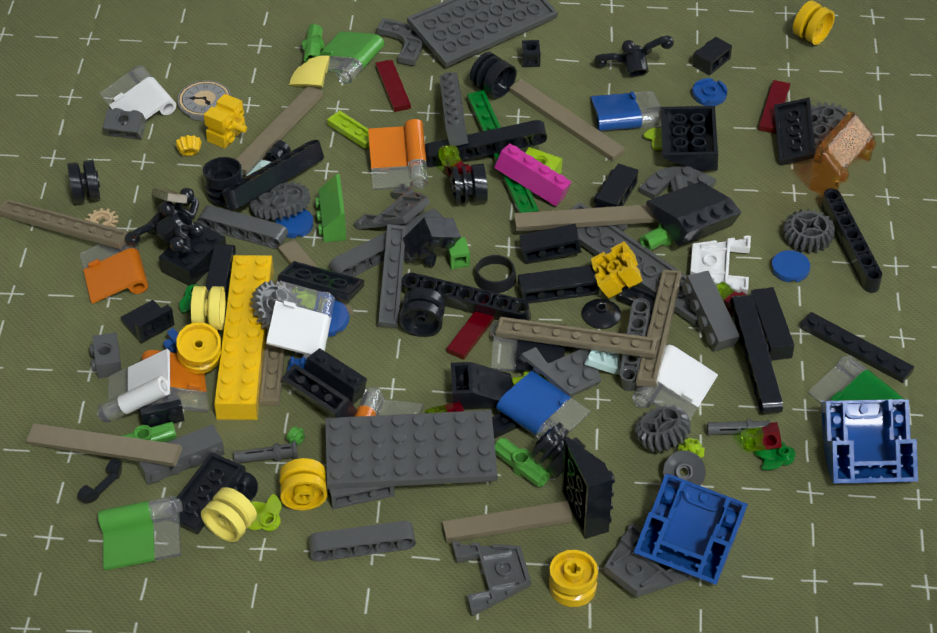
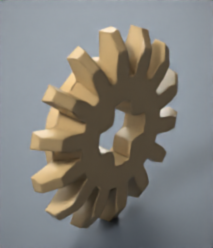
[85,208,119,228]

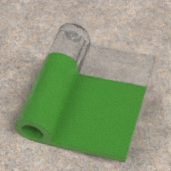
[98,496,182,571]

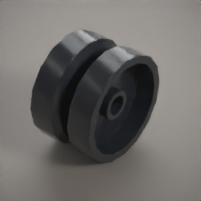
[67,159,100,203]
[399,288,446,337]

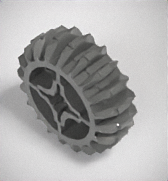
[783,209,835,254]
[635,404,691,452]

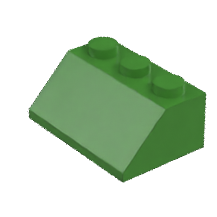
[315,174,346,242]

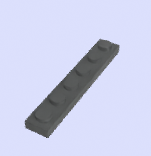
[378,224,407,328]

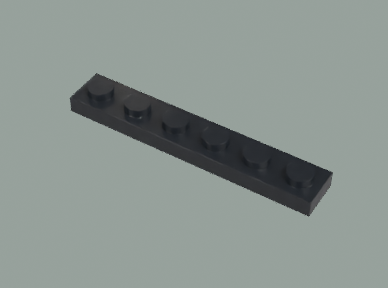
[800,312,914,383]

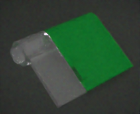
[808,355,905,404]

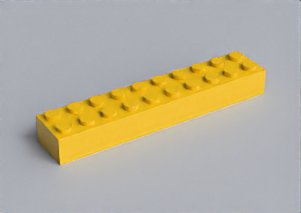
[215,255,274,420]

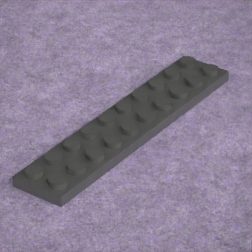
[569,202,698,326]

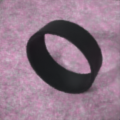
[474,255,517,293]

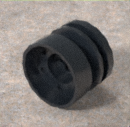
[470,52,517,98]
[203,157,243,206]
[450,164,488,205]
[530,422,586,479]

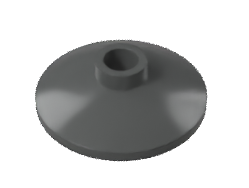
[663,451,706,486]

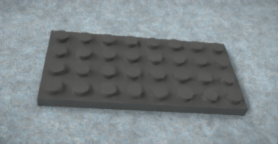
[407,0,558,68]
[325,410,498,489]

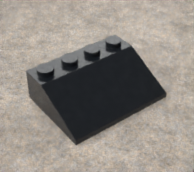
[661,106,718,171]
[646,181,742,246]
[561,437,615,539]

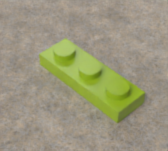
[327,110,369,149]

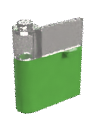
[320,31,385,84]

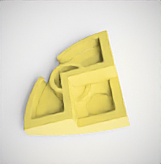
[289,56,330,88]

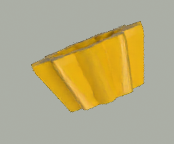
[175,135,202,157]

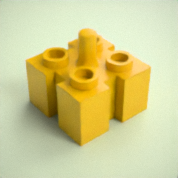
[204,93,247,149]
[591,241,643,299]

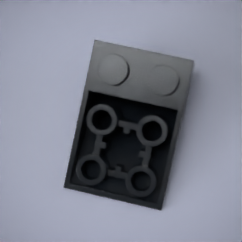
[451,362,512,409]

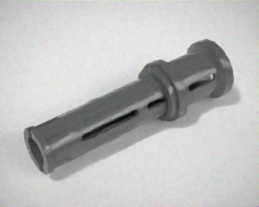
[234,441,298,463]

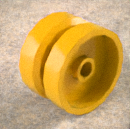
[793,0,835,45]
[177,322,221,374]
[279,458,327,511]
[549,550,598,607]

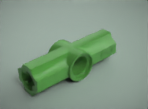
[302,24,325,62]
[639,223,673,251]
[122,422,177,442]
[495,437,551,487]

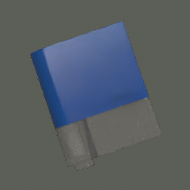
[591,91,661,131]
[496,371,591,439]

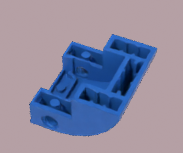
[821,399,918,483]
[634,473,748,585]

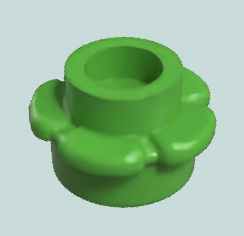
[286,426,305,445]

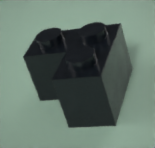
[403,217,461,259]

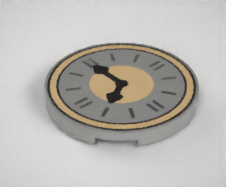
[178,80,231,121]

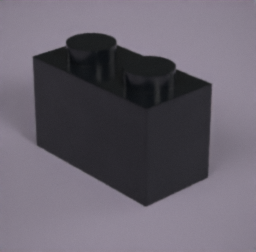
[693,36,732,76]

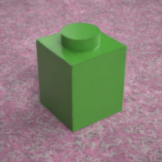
[446,237,470,269]

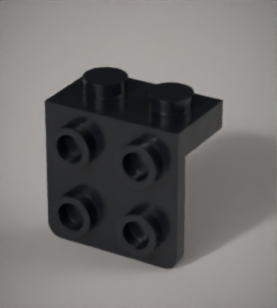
[139,390,185,427]

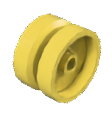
[191,286,226,330]
[201,487,257,542]

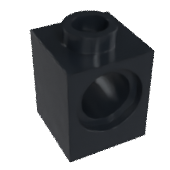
[522,40,541,67]

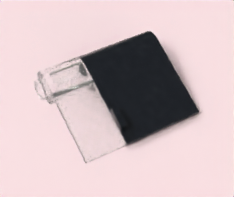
[490,321,566,372]

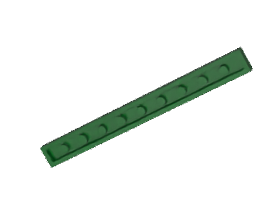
[467,90,539,213]

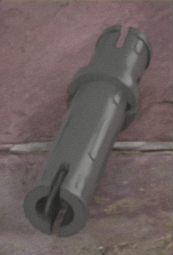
[707,419,770,436]

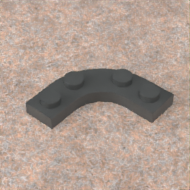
[377,18,422,66]
[639,166,716,199]

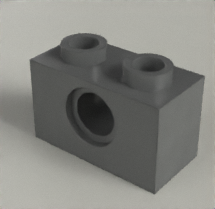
[103,108,146,140]
[90,332,122,379]

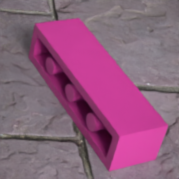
[494,144,572,206]

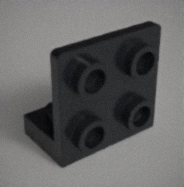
[121,300,175,343]

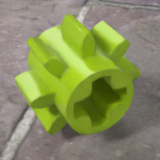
[678,438,705,457]

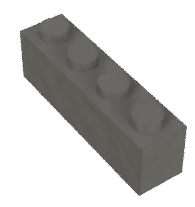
[682,271,740,352]
[137,424,225,485]

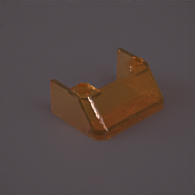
[809,111,876,196]

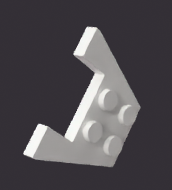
[690,236,751,295]

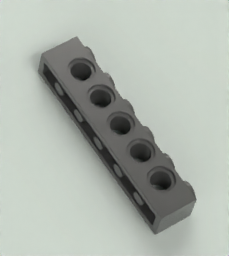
[439,72,468,147]

